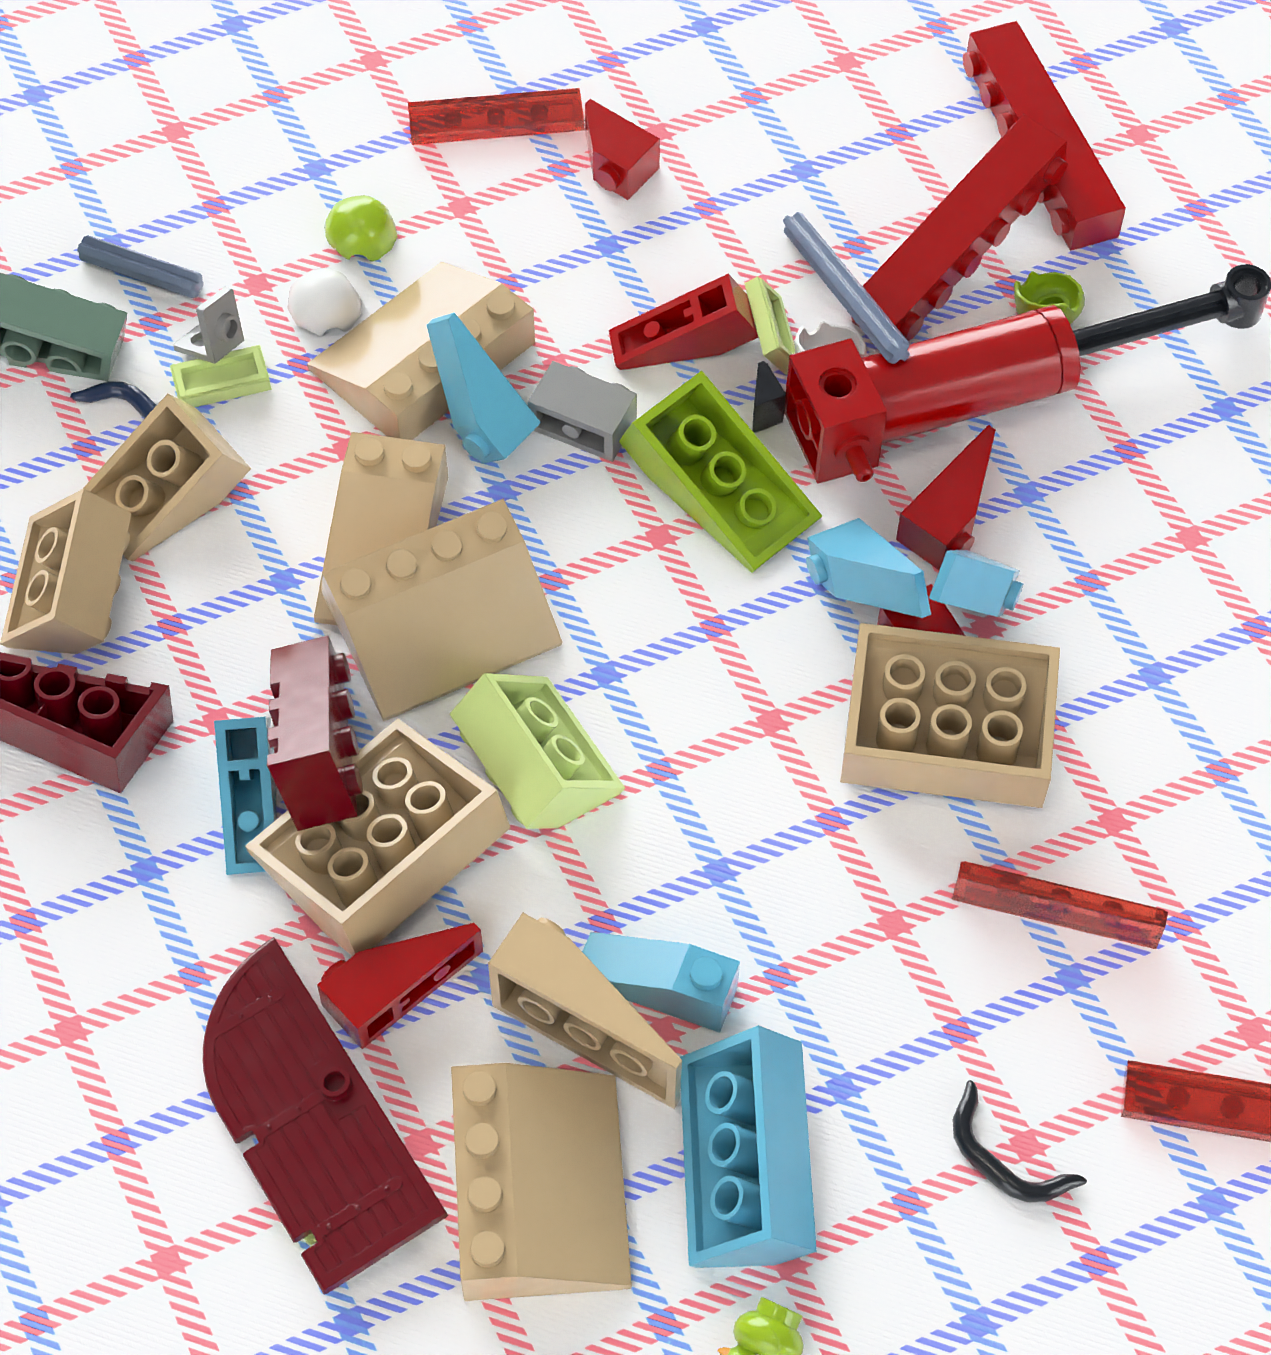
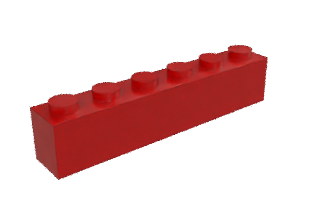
[963,20,1126,251]
[851,114,1068,341]

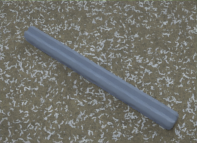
[782,212,910,364]

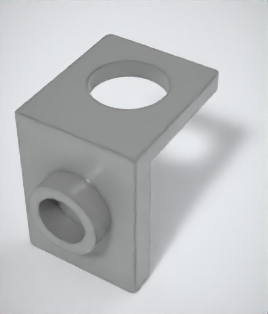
[173,286,245,364]

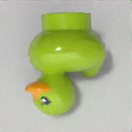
[717,1296,804,1355]

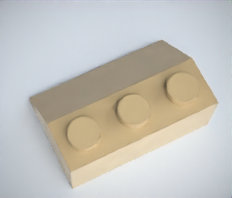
[0,489,132,654]

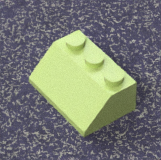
[449,673,625,829]

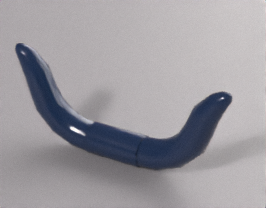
[70,381,157,419]

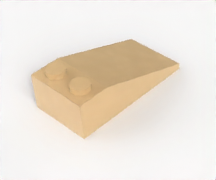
[314,432,448,626]
[488,912,682,1109]

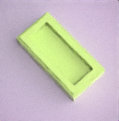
[744,276,795,375]
[170,345,272,407]

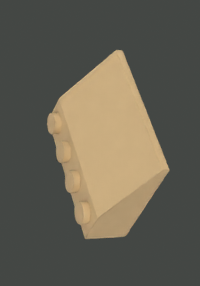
[307,262,535,440]
[322,498,563,722]
[840,623,1060,808]
[245,718,511,956]
[451,1063,632,1301]

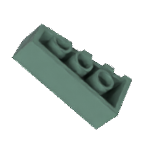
[0,273,128,381]

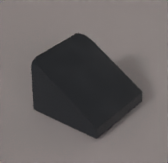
[752,361,786,433]

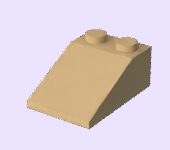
[82,393,252,562]

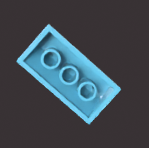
[680,1025,817,1268]

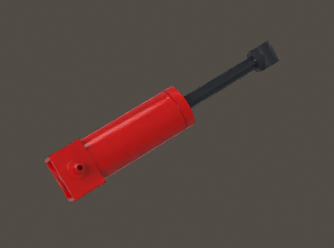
[784,264,1271,484]

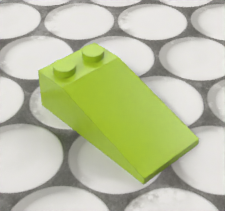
[619,370,823,573]

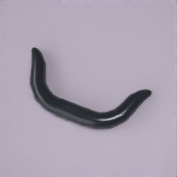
[952,1080,1087,1203]

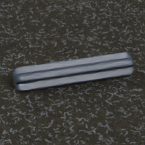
[77,235,204,299]

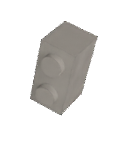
[527,361,637,462]

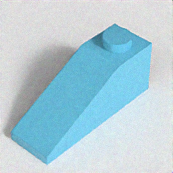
[426,312,541,464]
[806,518,931,618]
[929,550,1024,617]
[214,716,277,875]
[582,932,740,1033]

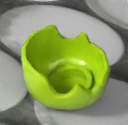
[324,195,398,262]
[1014,271,1085,324]

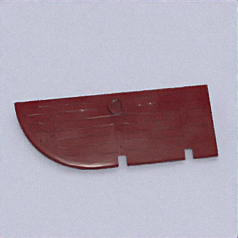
[202,937,448,1294]

